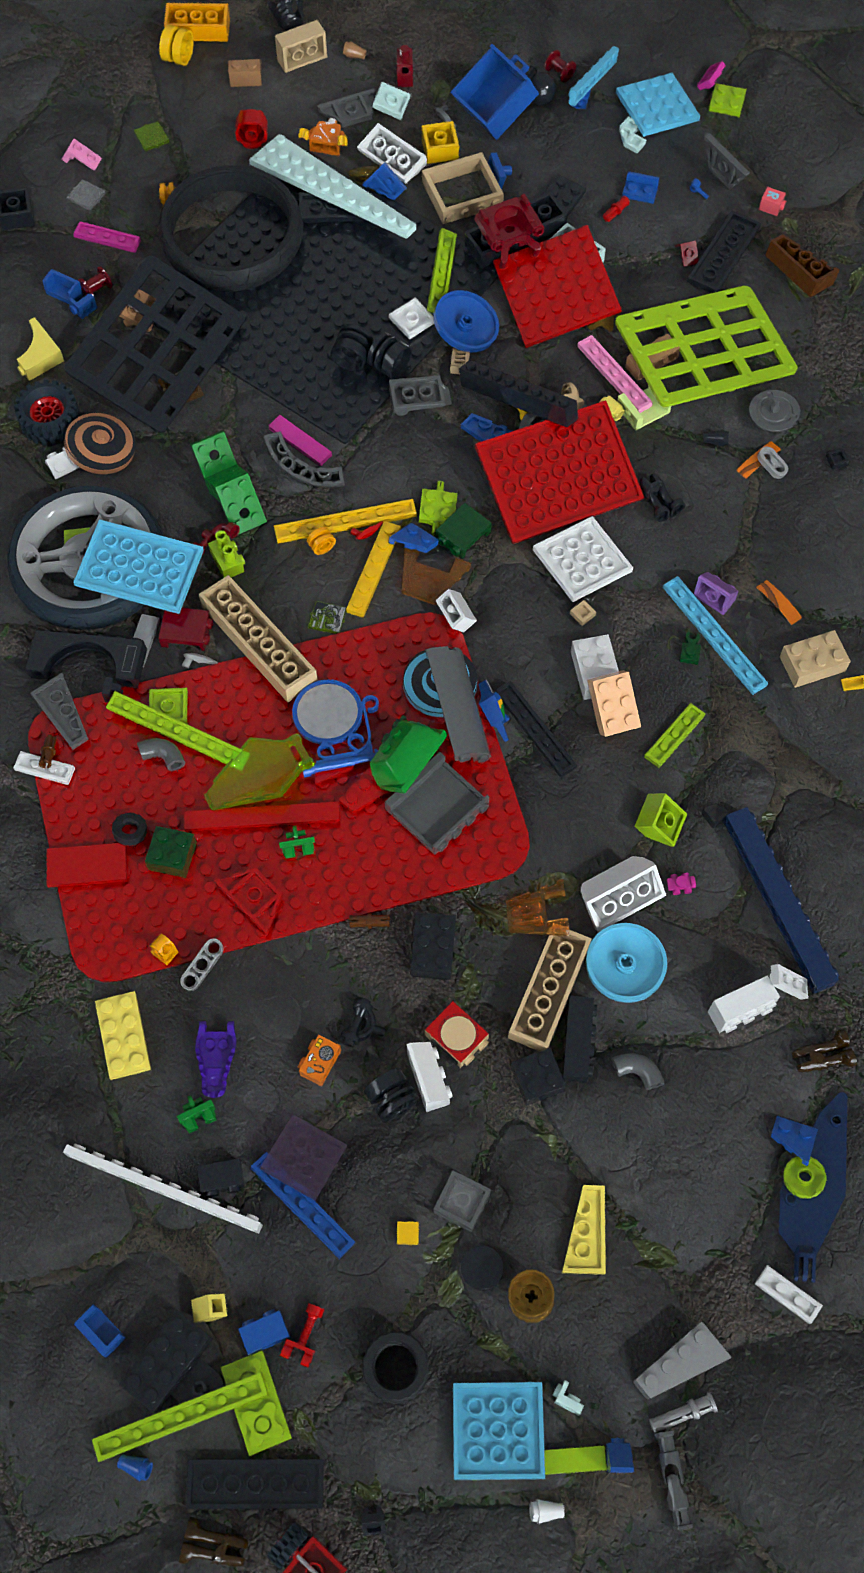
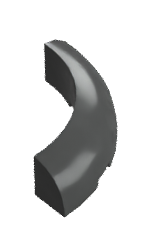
[264,431,346,488]

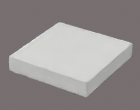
[389,298,434,339]

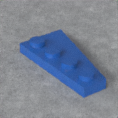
[461,413,512,442]

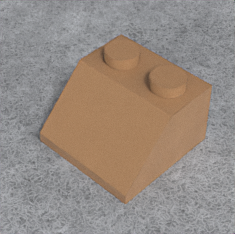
[228,59,262,87]

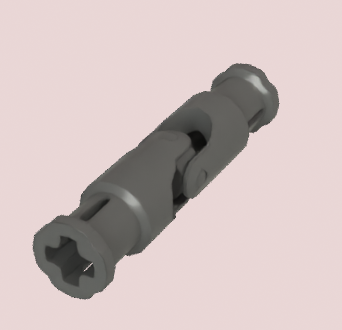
[654,1431,693,1531]

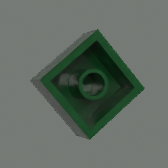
[145,826,197,878]

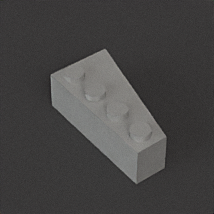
[633,1322,732,1400]

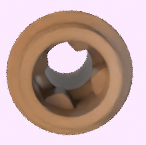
[343,41,367,59]

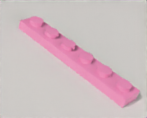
[578,335,653,413]

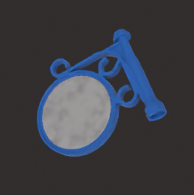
[292,680,379,778]

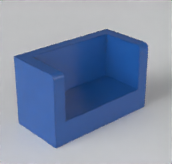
[42,269,83,305]
[74,1304,126,1358]

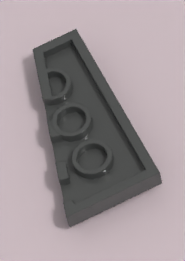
[30,673,89,750]

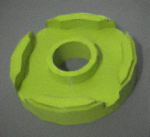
[783,1157,827,1199]

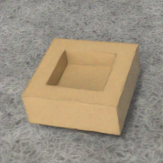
[570,600,596,626]

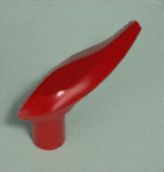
[351,521,383,540]

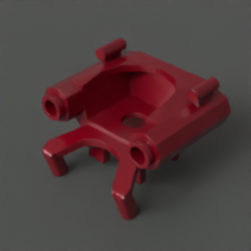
[474,194,544,269]

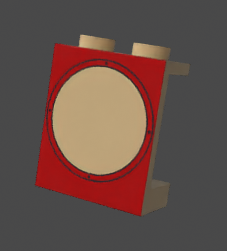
[425,1001,489,1068]

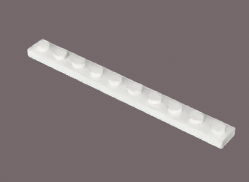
[63,1144,262,1234]

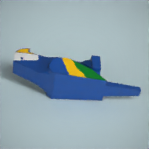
[478,680,510,742]

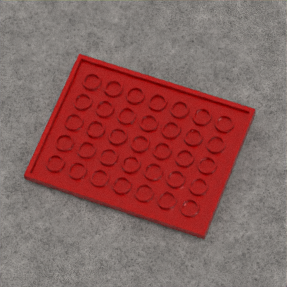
[475,400,644,544]

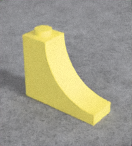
[17,317,64,381]

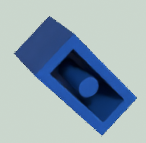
[238,1309,291,1356]

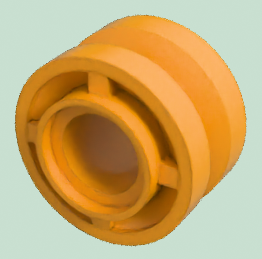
[159,182,176,206]
[307,527,336,555]

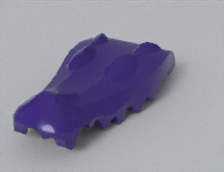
[195,1021,237,1098]

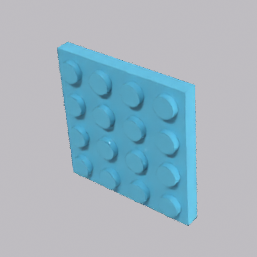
[616,73,700,137]
[453,1382,545,1480]

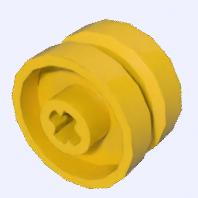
[159,24,194,66]

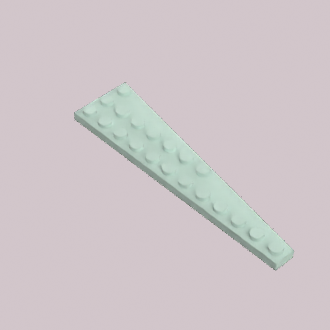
[249,134,416,239]

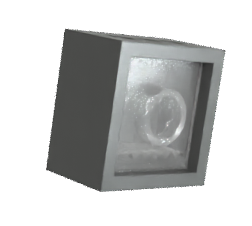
[434,1171,491,1233]

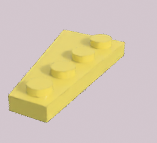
[562,1185,606,1275]

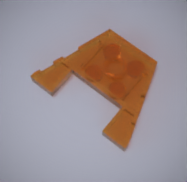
[402,548,471,605]
[506,879,570,936]

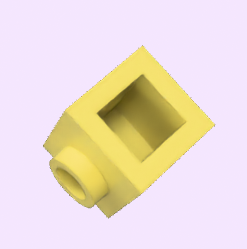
[191,1294,227,1323]

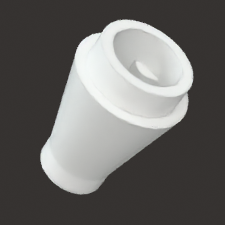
[530,1499,564,1524]

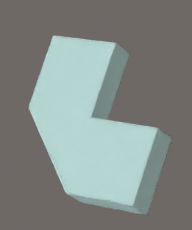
[619,116,646,153]

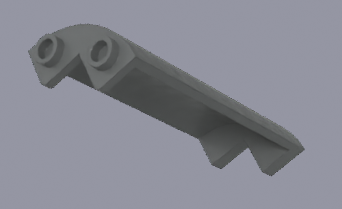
[426,646,491,763]

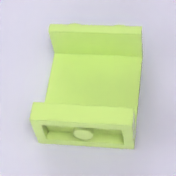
[617,386,671,430]

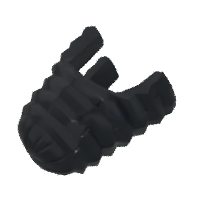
[267,0,304,31]

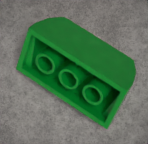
[370,720,448,794]

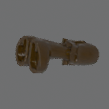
[792,1028,857,1072]
[179,1517,249,1567]

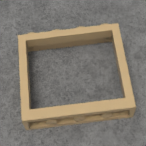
[422,152,504,224]

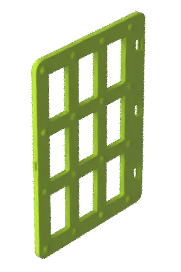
[615,286,798,407]

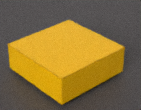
[397,1222,419,1245]

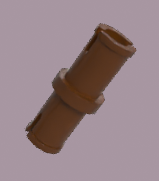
[349,913,390,929]

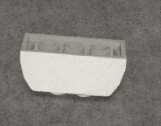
[357,123,427,183]
[581,856,666,933]

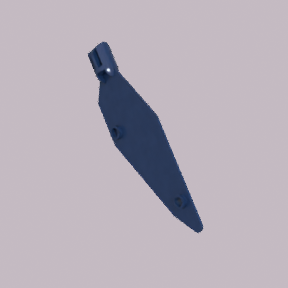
[779,1092,848,1283]

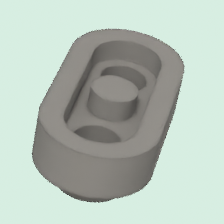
[757,447,788,479]

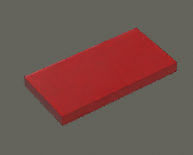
[47,843,127,888]

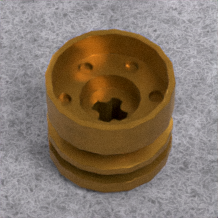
[509,1270,554,1323]

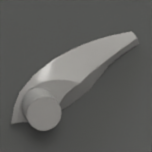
[182,653,218,668]

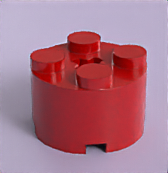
[235,109,268,149]

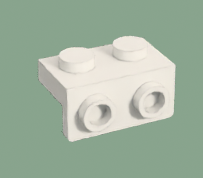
[45,447,80,480]

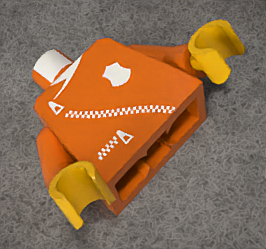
[298,118,348,156]

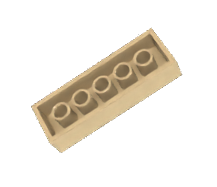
[508,924,591,1052]

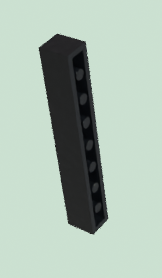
[459,360,578,427]

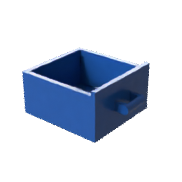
[451,44,539,140]

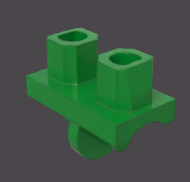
[279,825,315,859]
[177,1095,217,1133]

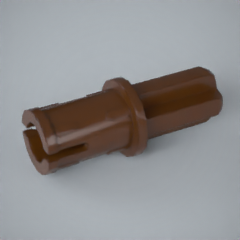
[39,735,57,769]

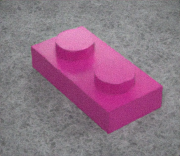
[697,61,726,90]

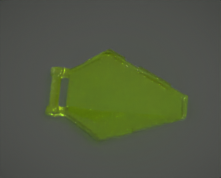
[203,734,315,810]

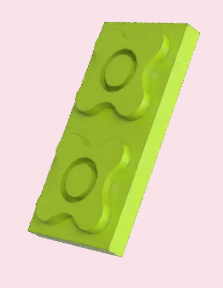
[221,1351,292,1456]

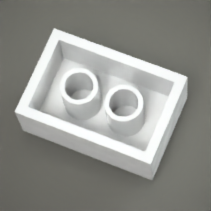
[571,634,619,700]
[708,975,780,1033]

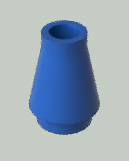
[117,1454,153,1481]

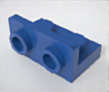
[622,172,659,204]

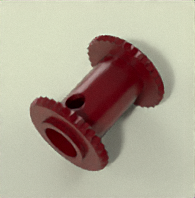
[545,50,576,82]
[78,266,113,295]

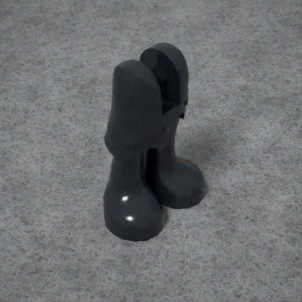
[639,473,685,522]

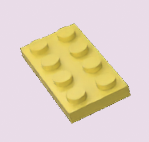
[95,991,151,1080]

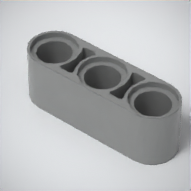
[180,939,224,991]

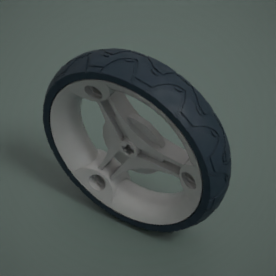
[7,486,164,630]

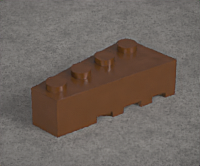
[765,234,840,297]

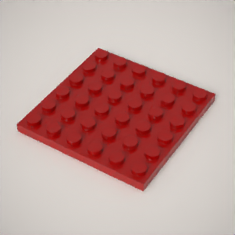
[493,225,622,348]

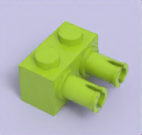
[208,531,245,578]

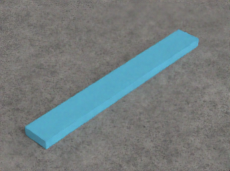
[663,576,768,695]

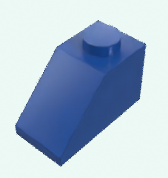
[606,1438,634,1473]

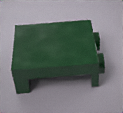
[436,503,492,559]

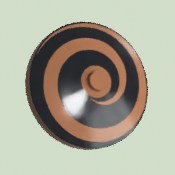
[64,412,136,474]

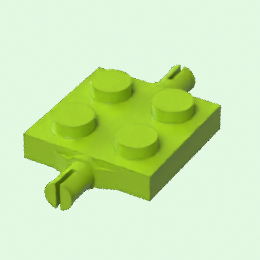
[419,481,458,536]

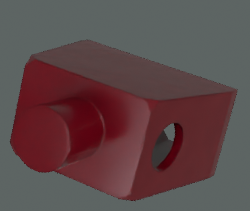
[397,45,413,87]

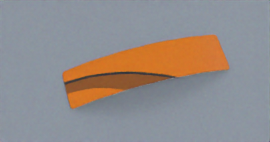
[737,441,781,479]
[756,580,802,625]

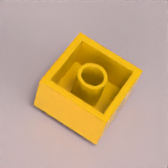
[422,121,459,164]

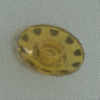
[348,166,379,181]

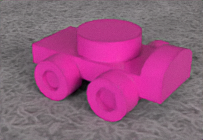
[666,873,696,895]

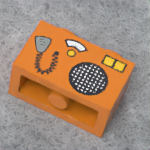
[298,1035,341,1087]

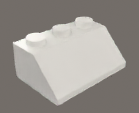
[407,1042,452,1112]

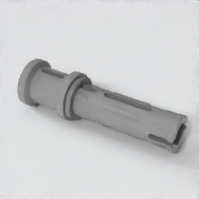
[649,1392,718,1434]

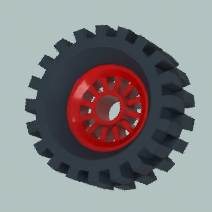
[14,380,80,445]

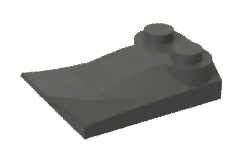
[389,375,452,416]

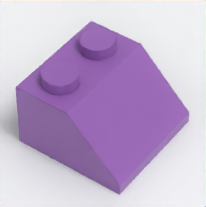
[694,572,738,615]

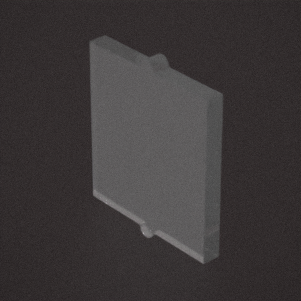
[67,180,106,211]

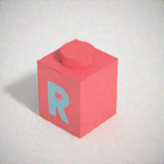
[759,187,786,216]

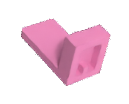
[61,139,102,170]

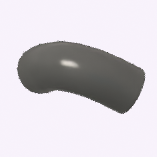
[137,738,185,771]
[611,1053,665,1090]

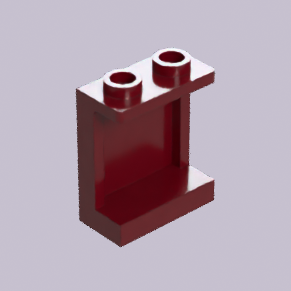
[159,608,213,651]

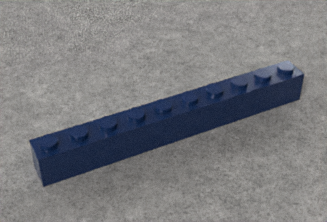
[723,807,839,994]

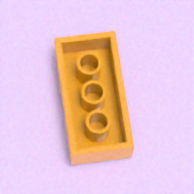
[164,3,230,42]

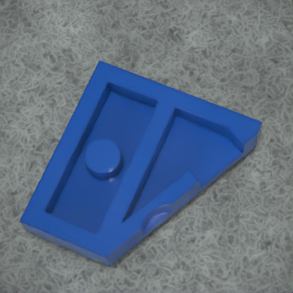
[389,523,439,553]

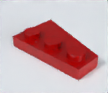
[339,767,391,814]

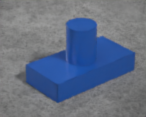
[487,153,512,189]

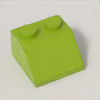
[634,793,687,847]

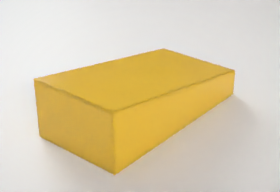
[841,675,864,691]

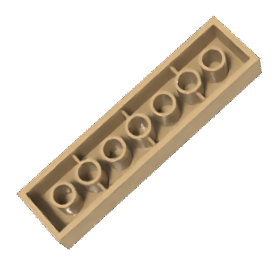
[199,575,318,702]

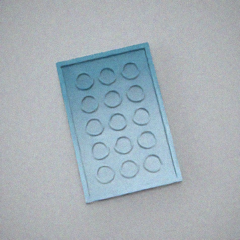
[73,519,204,614]

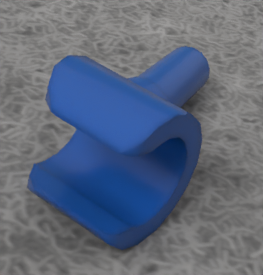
[690,179,709,199]

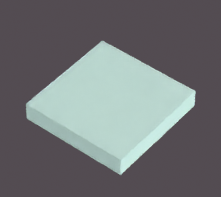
[372,82,411,120]

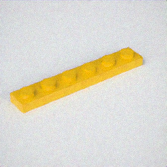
[346,521,401,618]

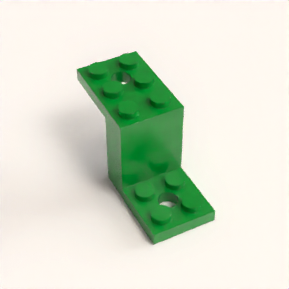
[190,430,267,535]

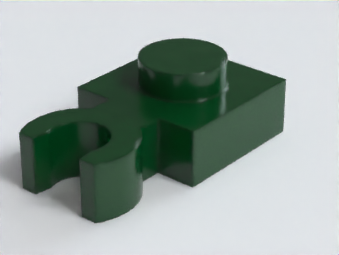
[679,632,701,665]

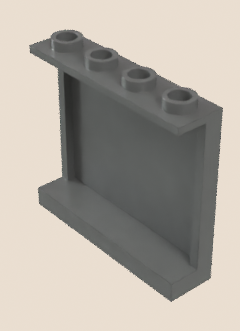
[385,752,489,855]

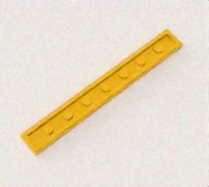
[274,499,417,544]

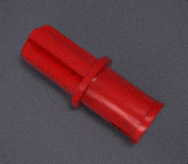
[603,196,630,222]

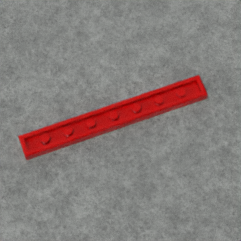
[184,801,340,832]

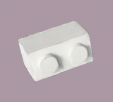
[435,589,477,632]

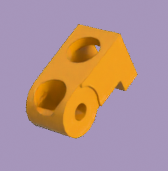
[150,933,178,966]

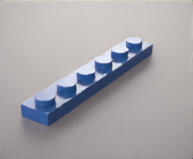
[251,1152,355,1259]

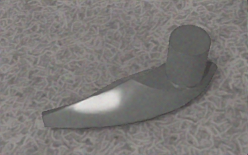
[435,105,457,127]

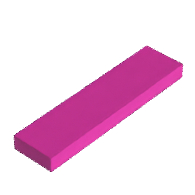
[73,221,141,253]
[269,415,332,467]

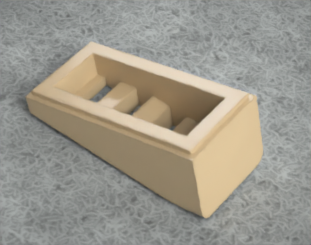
[450,347,470,374]

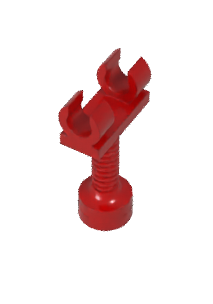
[280,1303,324,1368]

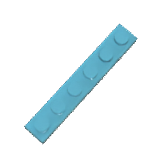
[568,46,619,106]

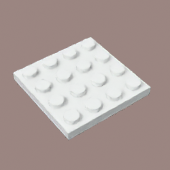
[533,516,633,602]

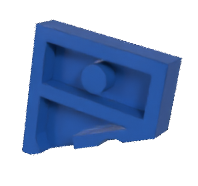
[362,162,407,200]
[771,1116,818,1166]

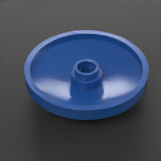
[433,290,499,352]

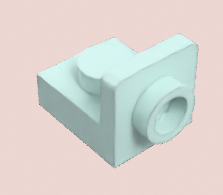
[553,1380,584,1415]

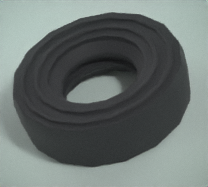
[112,813,147,846]

